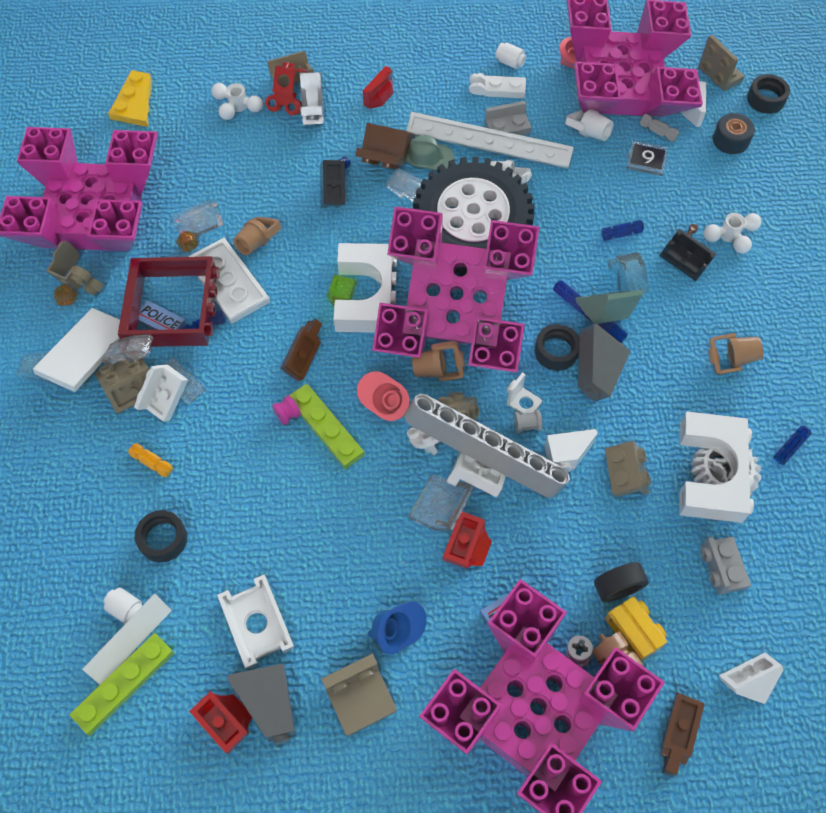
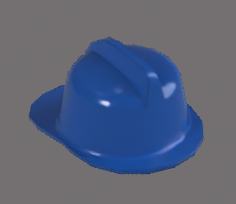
[368,601,427,655]

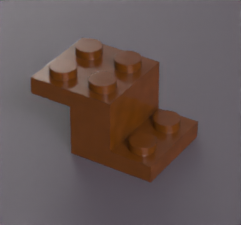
[355,123,415,170]

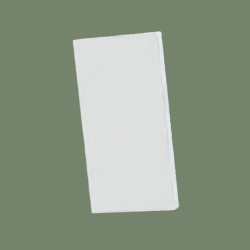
[188,238,270,324]
[33,308,121,392]

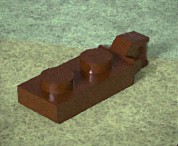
[280,319,322,382]
[660,692,705,777]

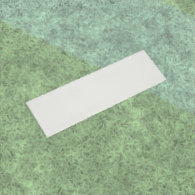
[82,593,172,684]

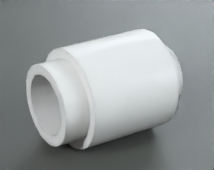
[495,43,526,69]
[103,588,143,624]

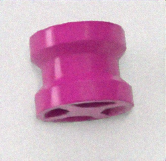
[272,395,301,426]

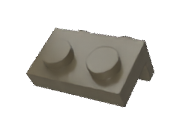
[267,51,314,87]
[438,392,479,421]
[605,441,651,497]

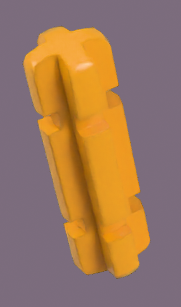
[128,443,173,477]

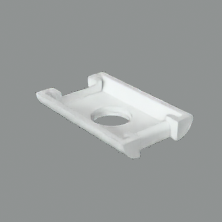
[217,574,294,669]

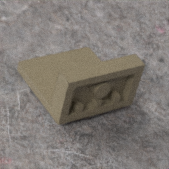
[698,35,744,91]
[95,352,149,414]
[321,654,397,736]

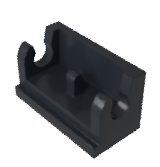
[320,160,345,208]
[659,228,717,281]

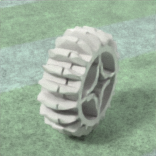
[691,448,762,496]

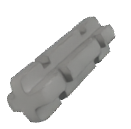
[640,114,679,142]

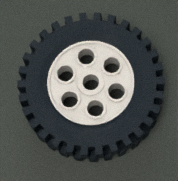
[413,157,535,277]

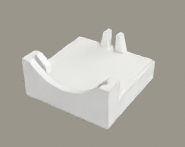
[446,451,506,497]

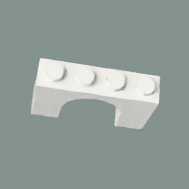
[334,243,397,333]
[679,412,754,523]

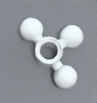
[211,83,263,120]
[703,213,762,254]

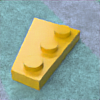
[108,70,152,127]

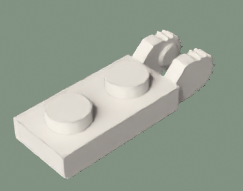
[469,73,526,98]

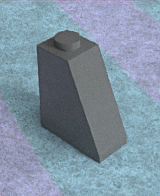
[578,323,630,402]
[227,663,296,745]

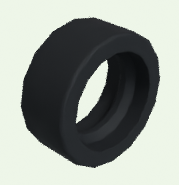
[747,74,790,114]
[534,324,580,371]
[134,510,187,563]
[594,562,649,602]

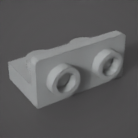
[484,101,531,135]
[700,537,751,595]

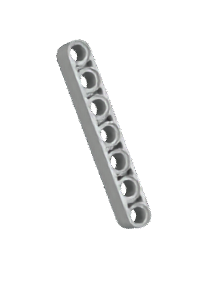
[404,394,570,498]

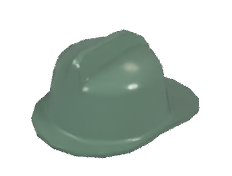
[406,135,454,170]

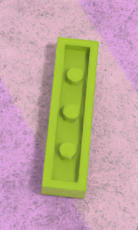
[289,384,365,469]
[69,633,175,736]

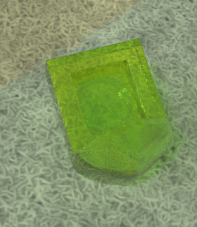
[326,274,357,306]

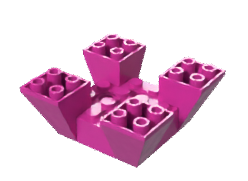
[567,0,703,117]
[0,127,158,251]
[372,207,540,373]
[419,579,665,813]

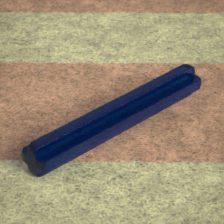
[553,280,628,343]

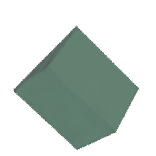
[576,290,643,324]

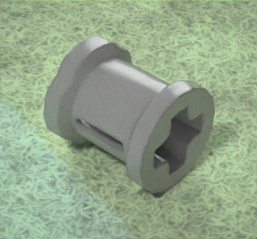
[514,409,542,434]
[566,636,593,668]

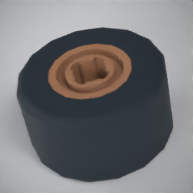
[712,113,755,154]

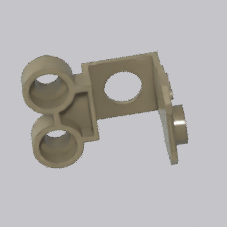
[46,241,104,296]

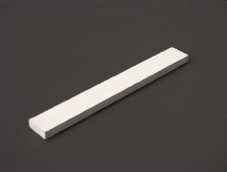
[407,112,574,169]

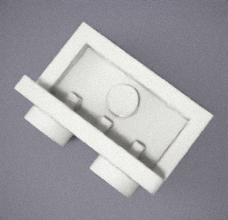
[134,365,188,422]

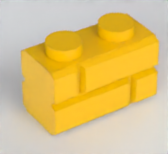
[605,596,668,661]

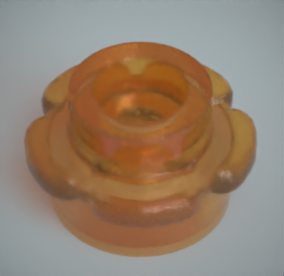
[176,231,198,252]
[54,285,77,306]

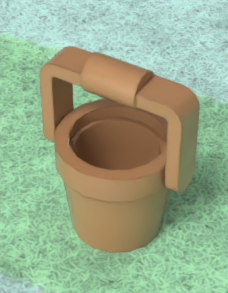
[233,217,282,255]
[708,333,763,375]
[412,341,465,381]

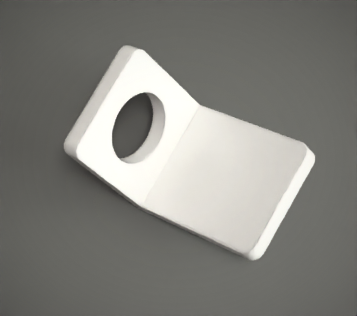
[506,373,542,414]

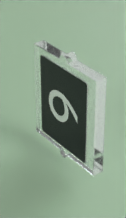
[626,140,669,176]

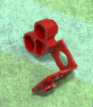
[265,62,307,115]

